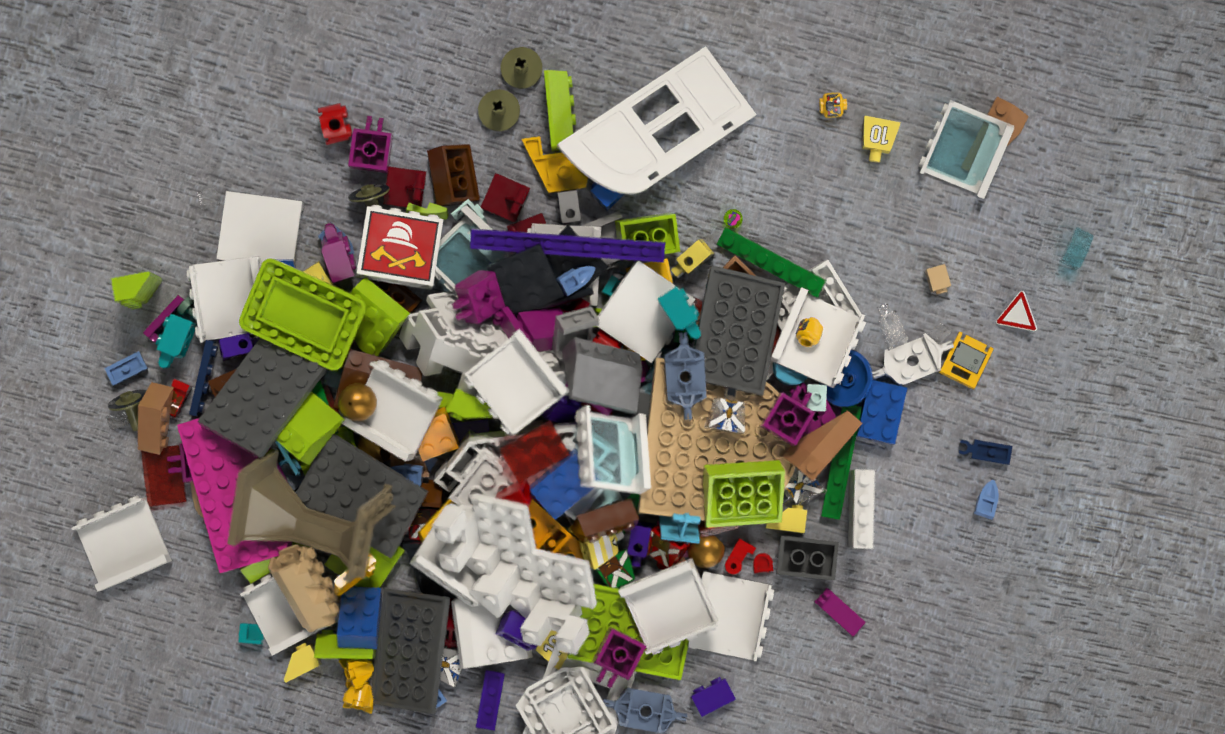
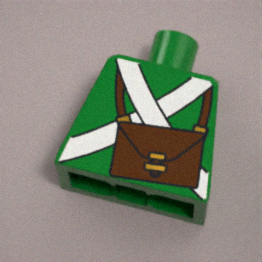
[596,548,635,589]

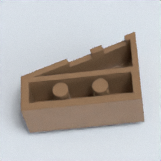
[138,382,174,455]

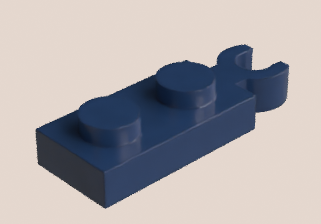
[958,439,1013,465]

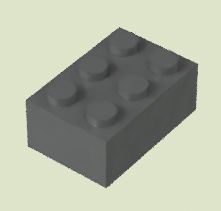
[776,536,839,580]

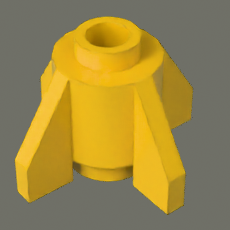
[339,659,374,690]
[343,682,374,714]

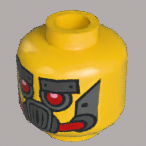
[819,92,847,118]
[796,317,823,347]

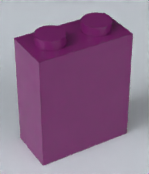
[516,308,563,352]

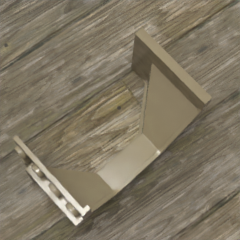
[227,449,396,583]

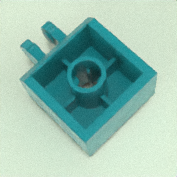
[657,286,701,340]
[156,314,198,369]

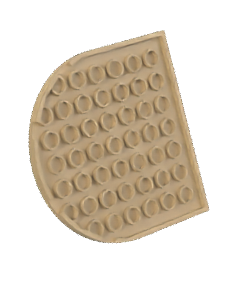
[638,358,795,521]

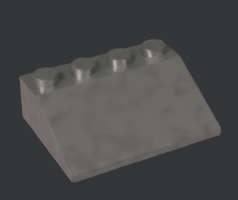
[562,337,642,414]

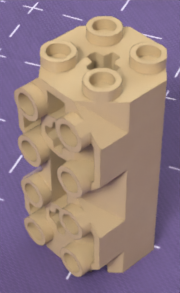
[268,545,341,633]

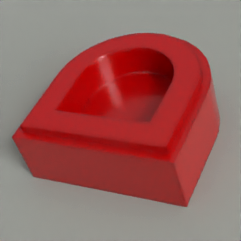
[753,553,773,573]

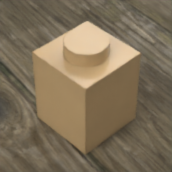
[925,264,951,295]

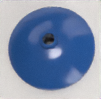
[819,350,873,407]

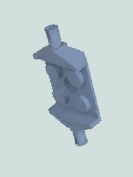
[665,332,707,420]
[603,687,687,734]

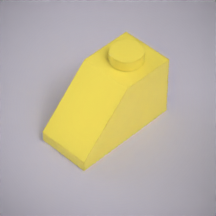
[765,504,807,533]
[284,642,322,683]

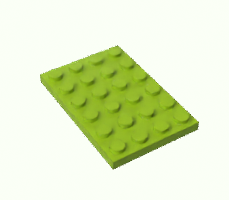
[567,584,689,680]

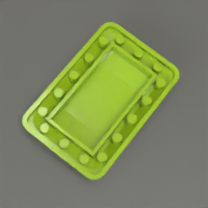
[239,258,366,370]

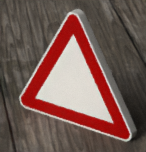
[996,291,1037,331]

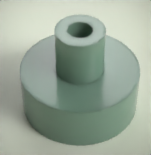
[176,297,194,316]

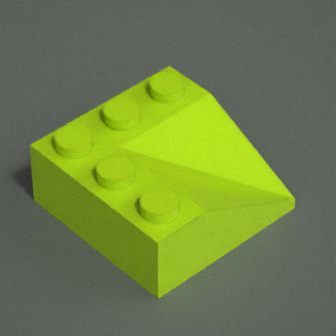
[350,277,410,356]
[324,545,406,588]

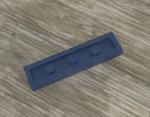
[189,340,218,417]

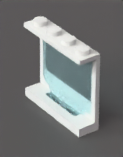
[918,100,1014,199]
[435,205,516,299]
[575,405,651,494]

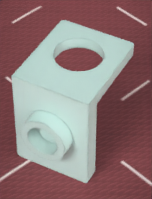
[451,199,488,223]
[806,384,827,411]

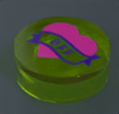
[723,209,743,229]

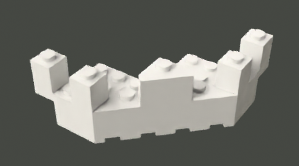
[399,291,569,397]
[434,420,619,520]
[432,493,597,655]

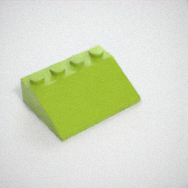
[447,389,499,422]
[276,391,345,465]
[703,460,785,528]

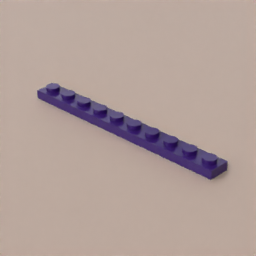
[470,228,665,262]

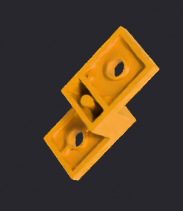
[528,499,583,560]

